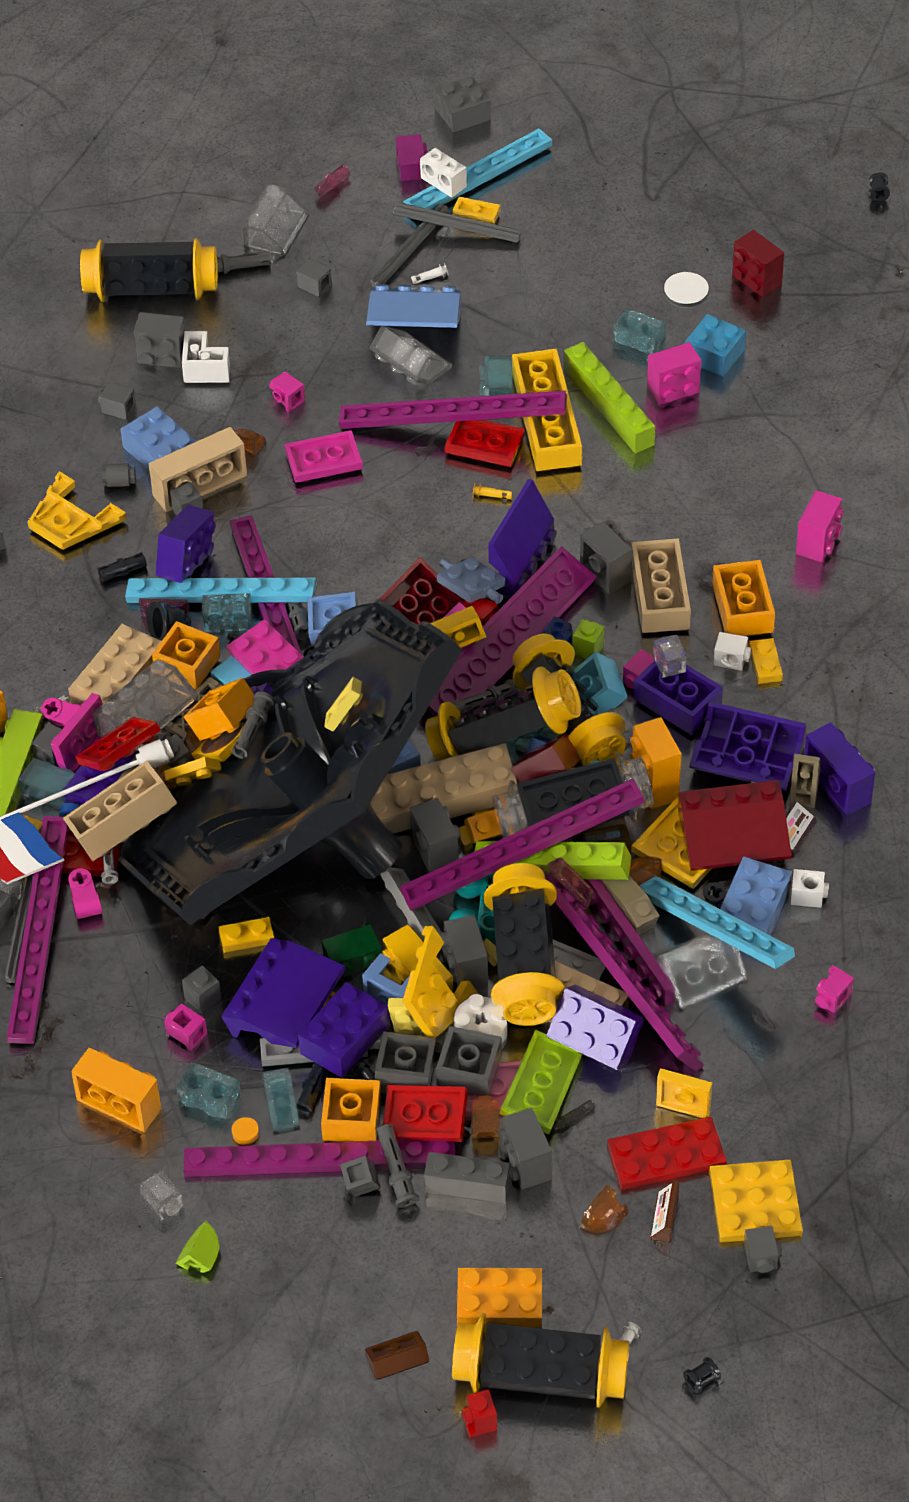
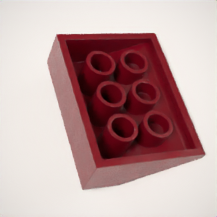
[379,557,466,625]
[678,780,792,871]

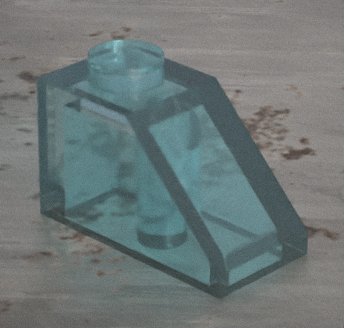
[261,1068,300,1131]

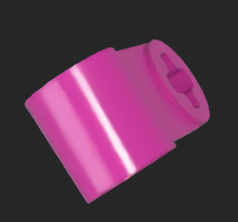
[41,698,80,728]
[69,868,102,920]

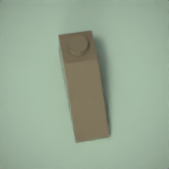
[790,754,821,808]
[600,875,659,935]

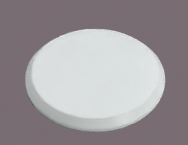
[664,272,709,304]

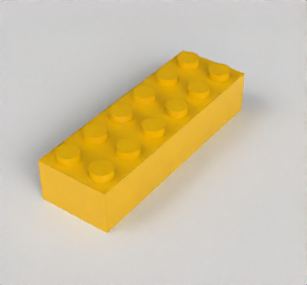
[512,348,582,471]

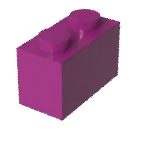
[395,134,427,181]

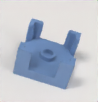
[307,592,358,646]
[362,953,410,1019]

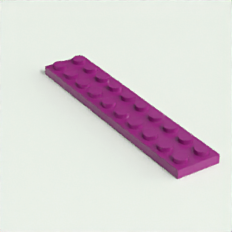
[427,546,597,717]
[540,867,704,1072]

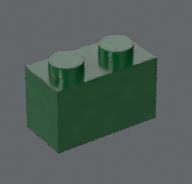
[322,925,382,977]

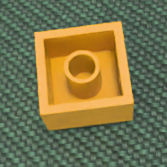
[152,621,221,689]
[184,677,254,741]
[321,1078,381,1142]

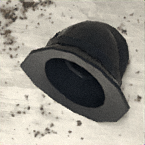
[145,601,192,641]

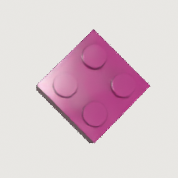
[647,342,701,405]
[796,490,844,563]

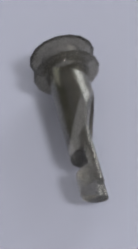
[554,1099,595,1133]

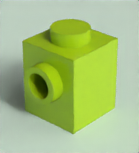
[572,619,605,659]

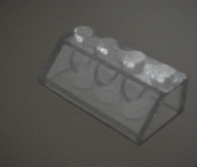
[93,659,198,750]

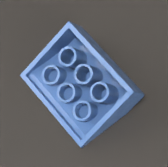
[366,284,461,328]

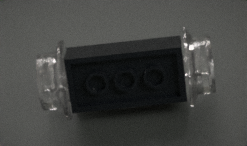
[492,752,654,838]

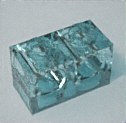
[613,308,666,354]
[202,593,253,632]
[177,1062,241,1119]

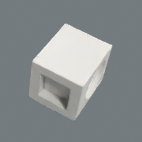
[714,632,751,671]
[791,869,829,908]

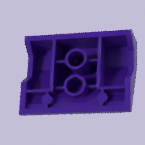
[488,479,557,597]
[689,702,806,791]
[221,938,346,1048]

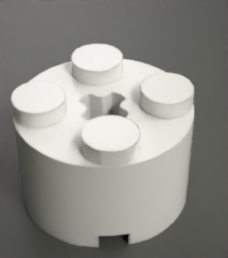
[454,994,507,1049]

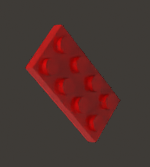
[607,1117,727,1190]

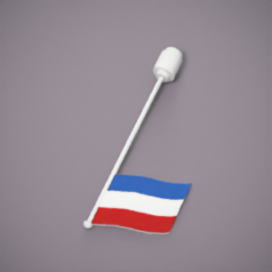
[0,739,174,884]

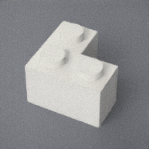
[182,331,230,383]

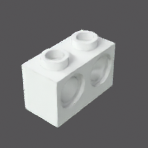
[420,148,467,198]

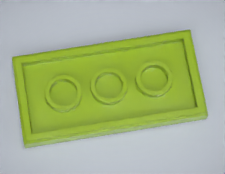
[499,1030,583,1134]

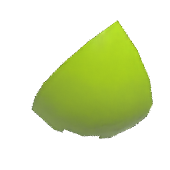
[175,1221,219,1273]

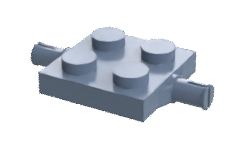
[437,557,505,604]

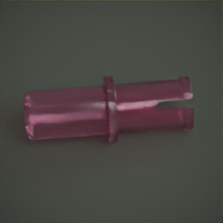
[315,165,350,196]

